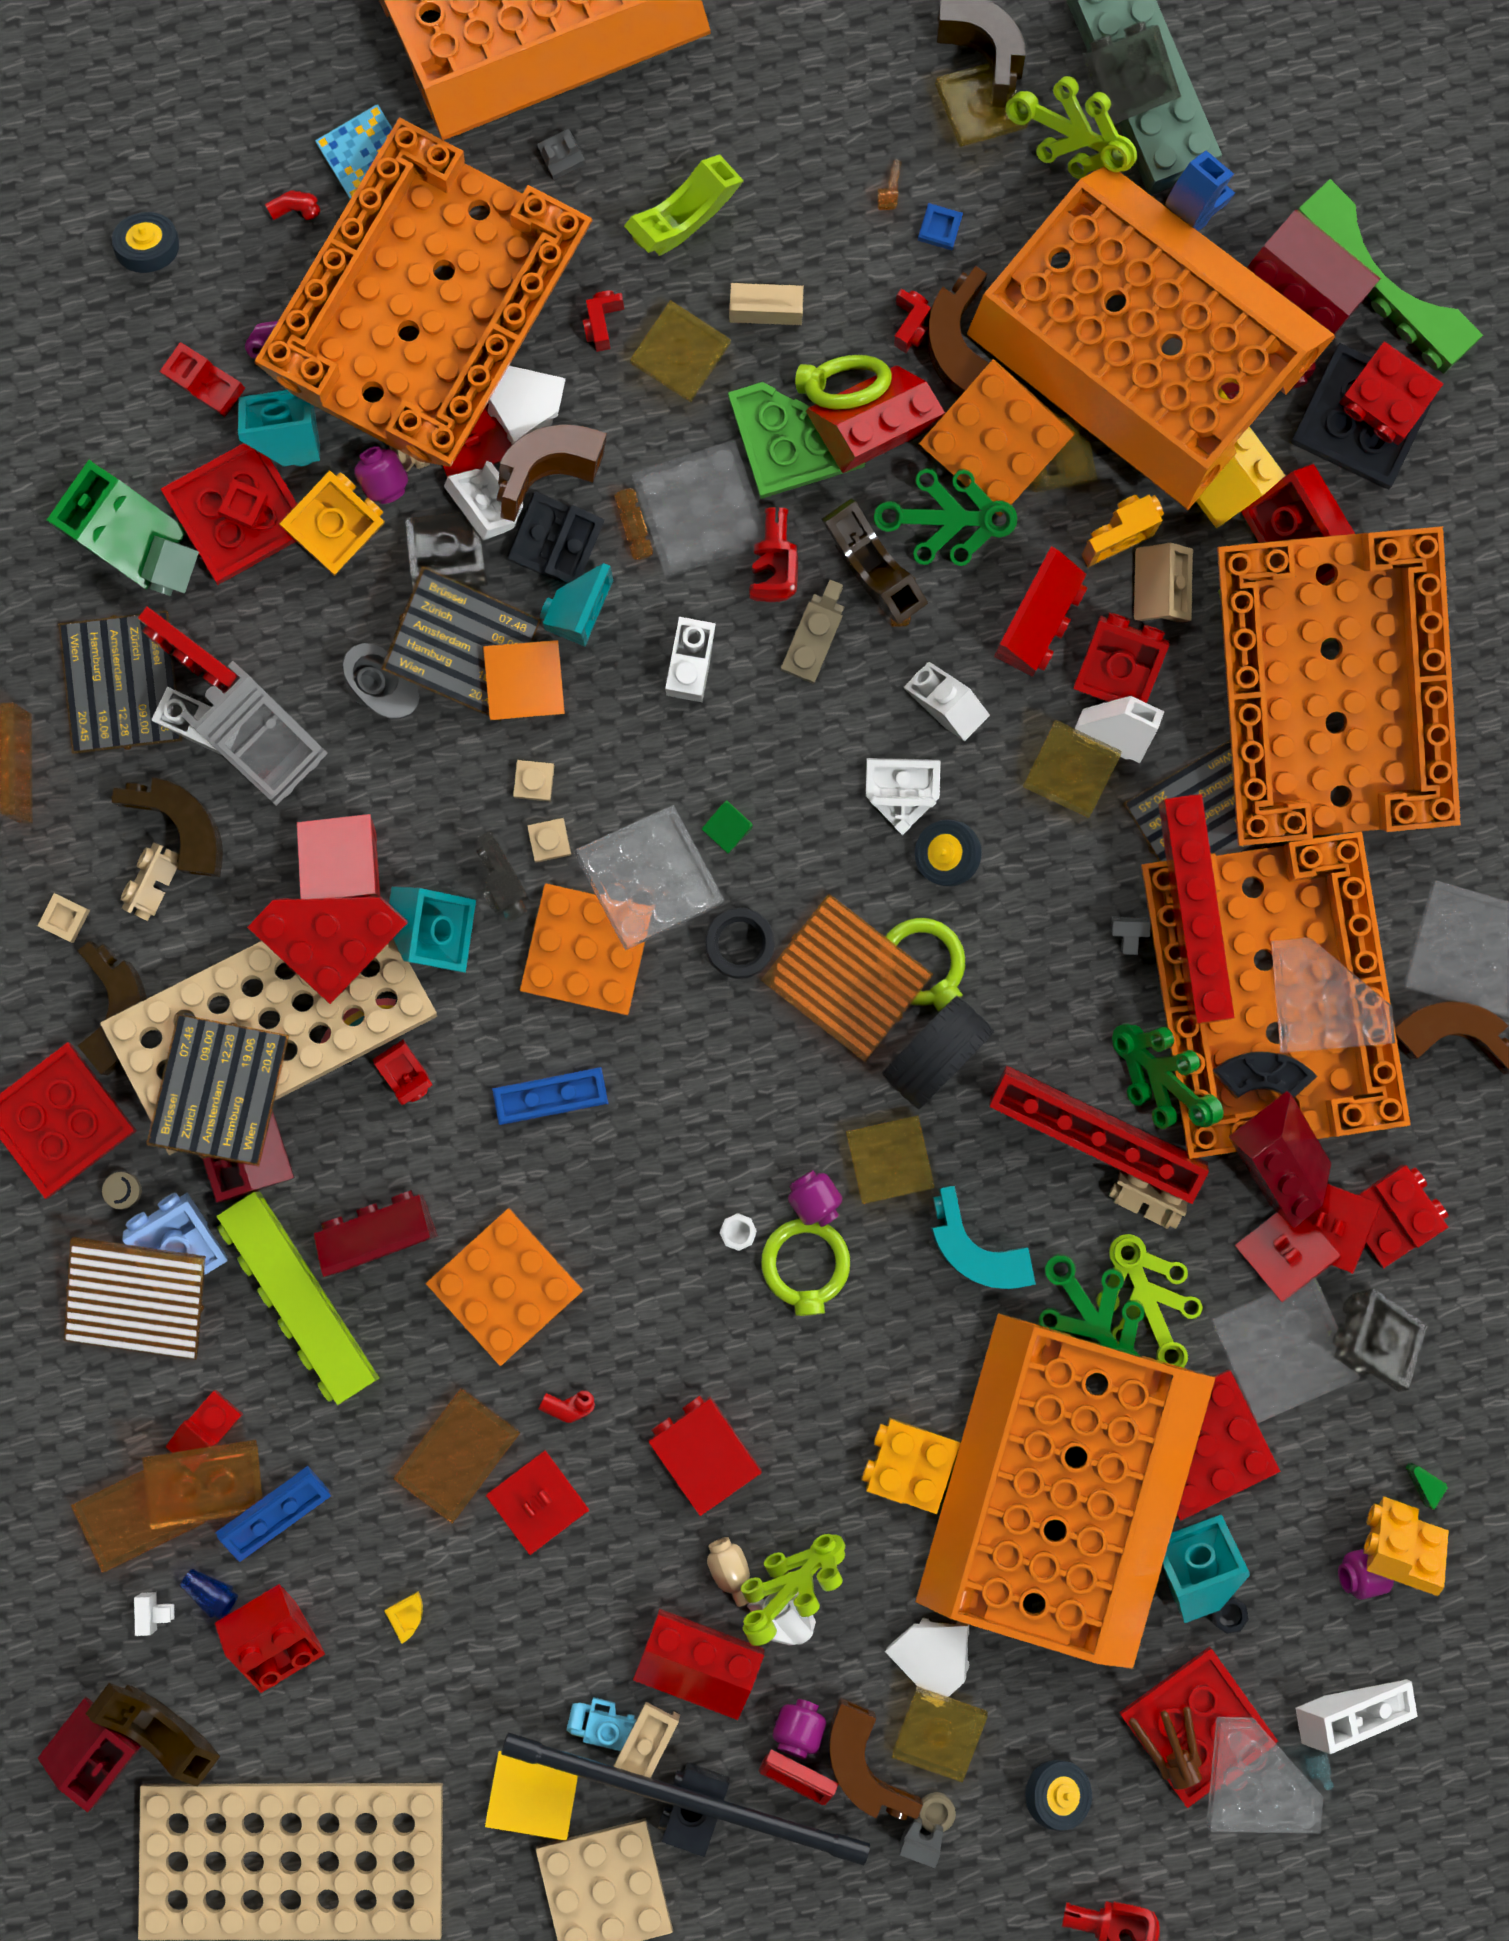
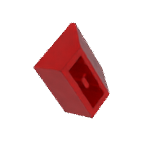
[215,1584,325,1693]

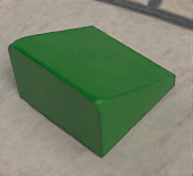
[701,800,753,854]
[1406,1463,1448,1510]

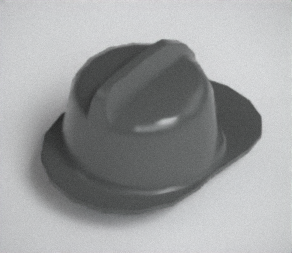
[342,643,420,719]

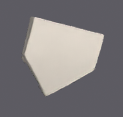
[488,366,566,445]
[444,461,523,540]
[866,758,941,835]
[885,1618,969,1706]

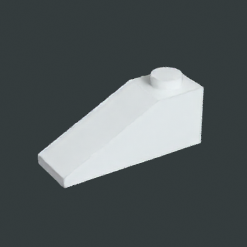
[1295,1680,1417,1754]

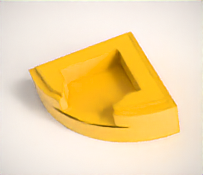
[384,1591,423,1644]

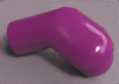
[245,321,278,359]

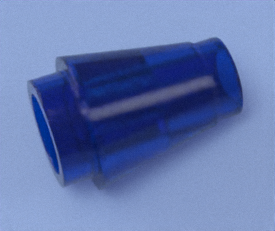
[180,1568,238,1620]

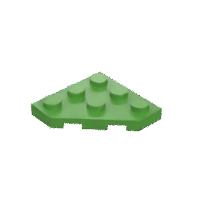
[728,382,865,499]

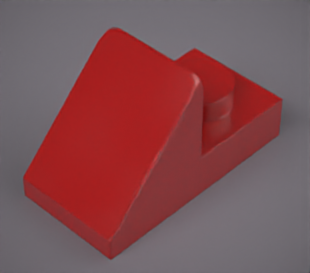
[166,1390,243,1471]

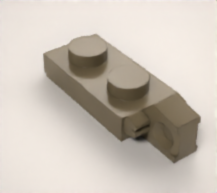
[781,580,844,684]

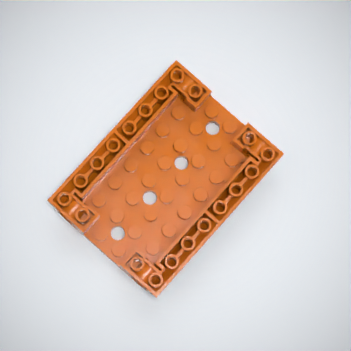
[379,0,711,141]
[255,117,592,467]
[967,166,1335,510]
[1217,526,1461,846]
[1141,831,1411,1159]
[915,1313,1215,1669]

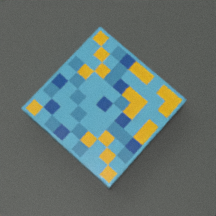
[315,104,392,199]

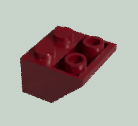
[201,1108,295,1202]
[38,1697,142,1813]

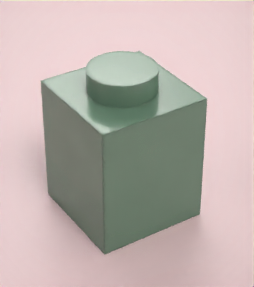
[141,536,199,596]

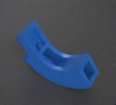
[1165,150,1235,231]

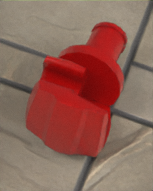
[749,507,798,602]
[1062,1901,1160,1941]

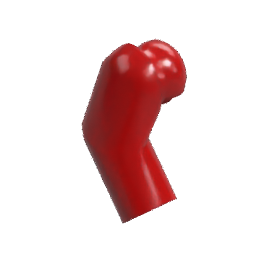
[265,190,321,220]
[538,1391,595,1423]

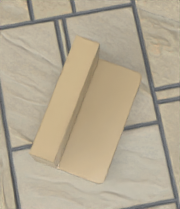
[729,283,804,325]
[1134,543,1193,622]
[613,1702,680,1778]

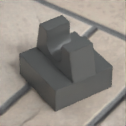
[537,129,586,180]
[1110,916,1151,955]
[900,1817,943,1868]

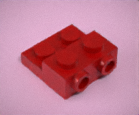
[1339,341,1444,445]
[1073,613,1169,703]
[1357,1165,1449,1268]

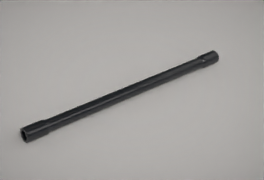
[501,1732,870,1866]

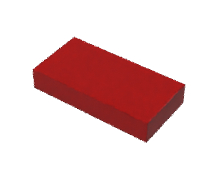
[758,1749,839,1805]

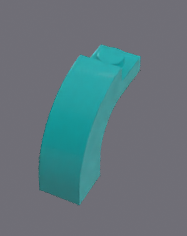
[931,1186,1036,1289]

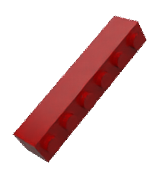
[1158,794,1235,1026]
[989,1065,1209,1204]

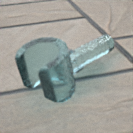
[1305,1752,1334,1790]

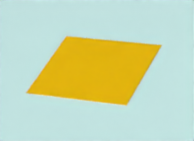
[485,1751,578,1841]

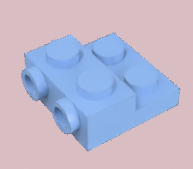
[123,1193,228,1300]

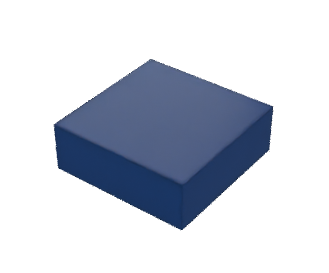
[918,203,963,250]

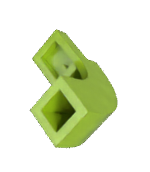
[624,154,744,256]

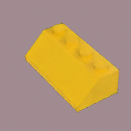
[1196,388,1286,528]

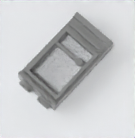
[180,661,328,806]

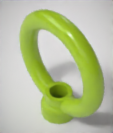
[795,355,892,409]
[877,918,965,1012]
[761,1219,850,1316]

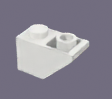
[665,617,716,702]
[904,662,990,741]
[152,687,239,755]
[1073,696,1164,763]

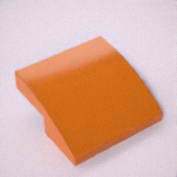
[483,640,565,720]

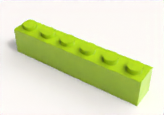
[217,1191,380,1405]

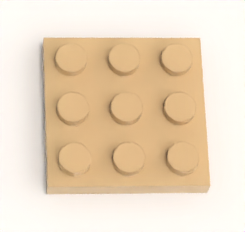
[536,1818,673,1941]

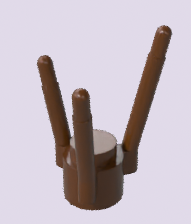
[1129,1707,1202,1790]

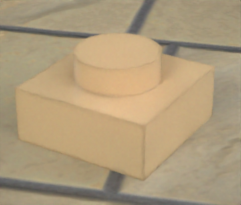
[513,760,555,802]
[527,818,571,863]
[38,893,90,943]

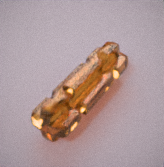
[615,488,654,560]

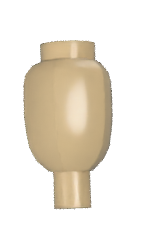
[707,1537,750,1607]

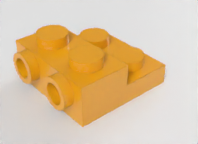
[279,470,385,576]
[1081,494,1164,567]
[861,1417,961,1514]
[1364,1496,1449,1596]

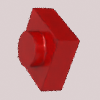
[218,479,268,530]

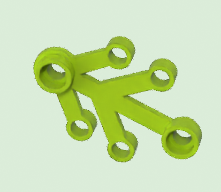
[1006,76,1137,179]
[1096,1234,1203,1368]
[741,1534,845,1646]

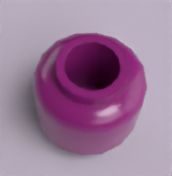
[354,447,408,504]
[788,1170,843,1227]
[1338,1549,1394,1600]
[772,1699,827,1759]

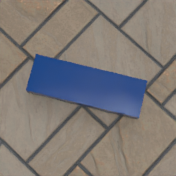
[492,1067,609,1125]
[216,1466,331,1562]

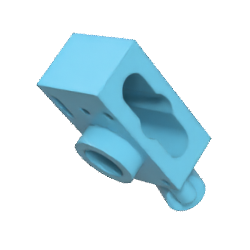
[566,1697,636,1751]

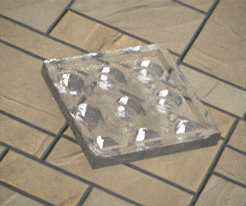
[631,439,765,579]
[574,805,725,951]
[1403,880,1509,1018]
[1211,1277,1360,1423]

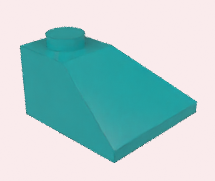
[238,390,320,466]
[540,563,614,647]
[389,887,476,973]
[1162,1514,1250,1623]

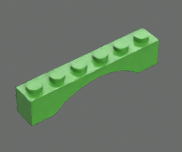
[1298,179,1483,374]

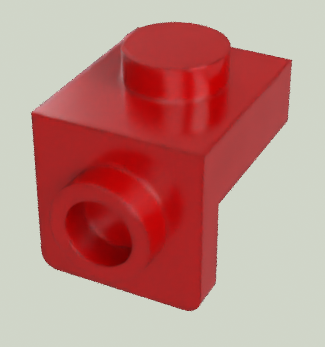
[894,289,931,353]
[583,291,624,352]
[372,1039,432,1105]

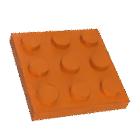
[919,359,1075,517]
[520,883,653,1016]
[425,1208,584,1366]

